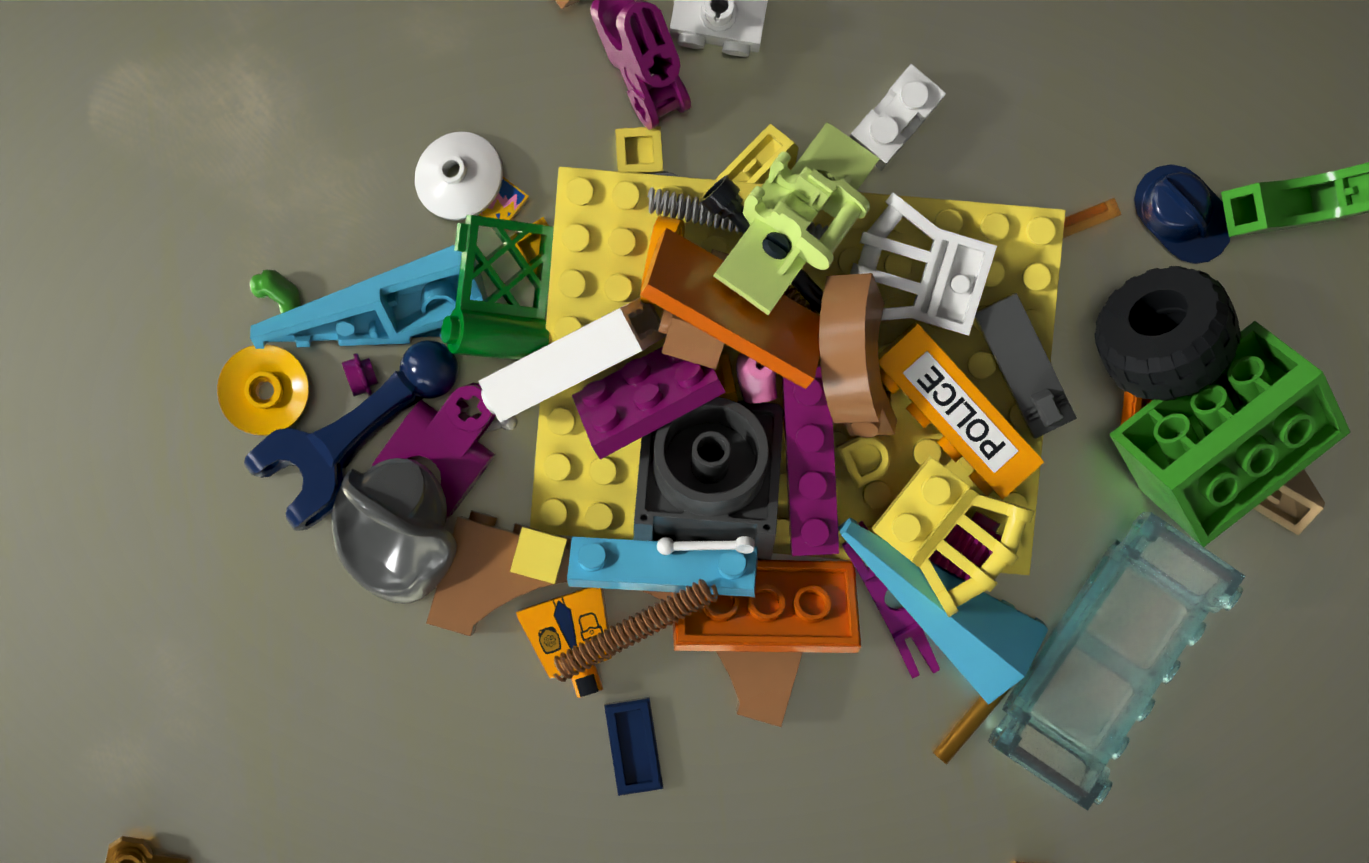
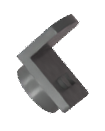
[634,397,784,560]

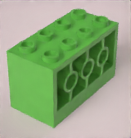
[1109,321,1351,548]

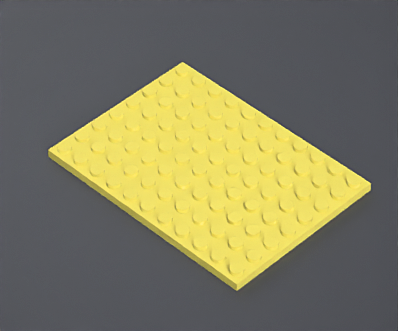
[530,167,1066,575]

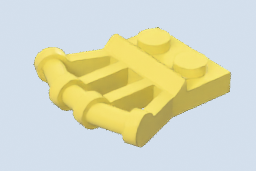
[871,456,1035,617]

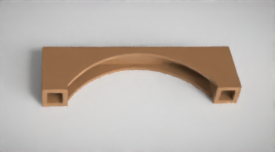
[426,510,803,727]

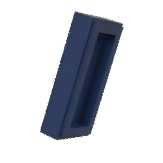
[604,697,663,796]

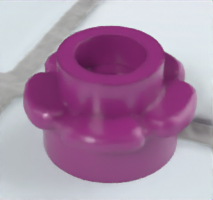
[342,353,378,397]

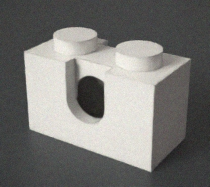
[850,64,946,171]

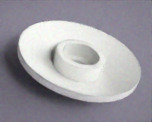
[415,132,503,221]

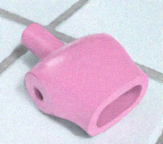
[736,353,777,403]

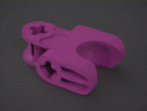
[590,0,691,130]
[372,382,496,518]

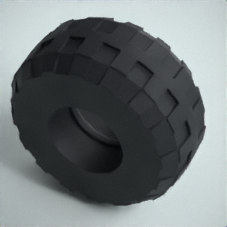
[1094,266,1241,401]

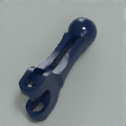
[244,340,458,531]

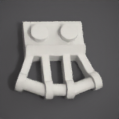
[850,193,997,336]

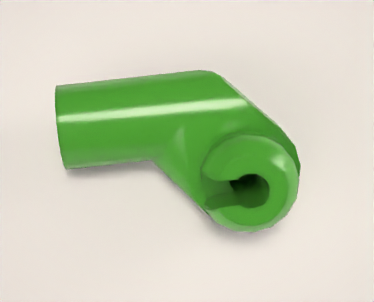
[250,270,302,314]

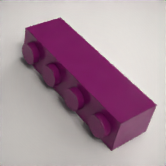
[782,364,839,556]

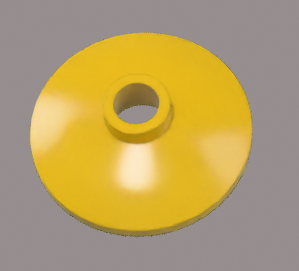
[217,344,309,436]

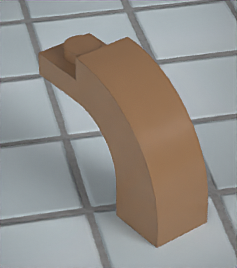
[819,273,897,438]

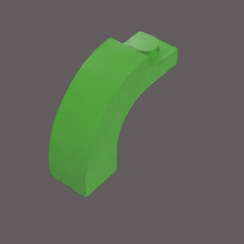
[1221,162,1369,237]

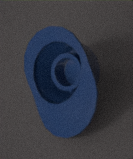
[1134,164,1231,264]

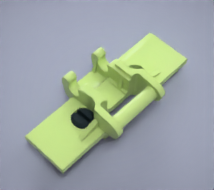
[713,122,879,315]

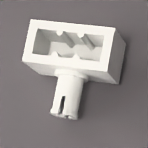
[670,0,768,57]

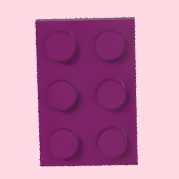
[572,346,725,459]

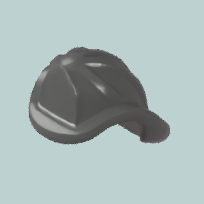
[331,458,457,604]

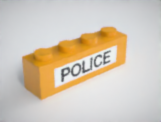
[878,322,1044,500]

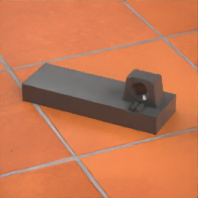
[975,293,1077,439]

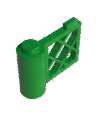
[441,215,554,361]

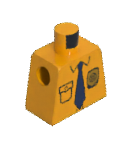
[516,588,612,698]

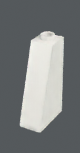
[478,297,666,422]

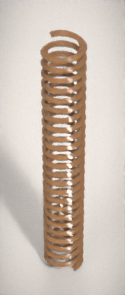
[553,579,718,682]

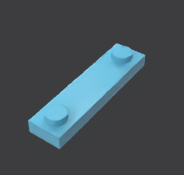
[567,537,758,597]

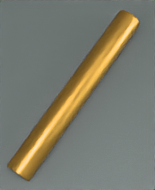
[933,660,1035,765]

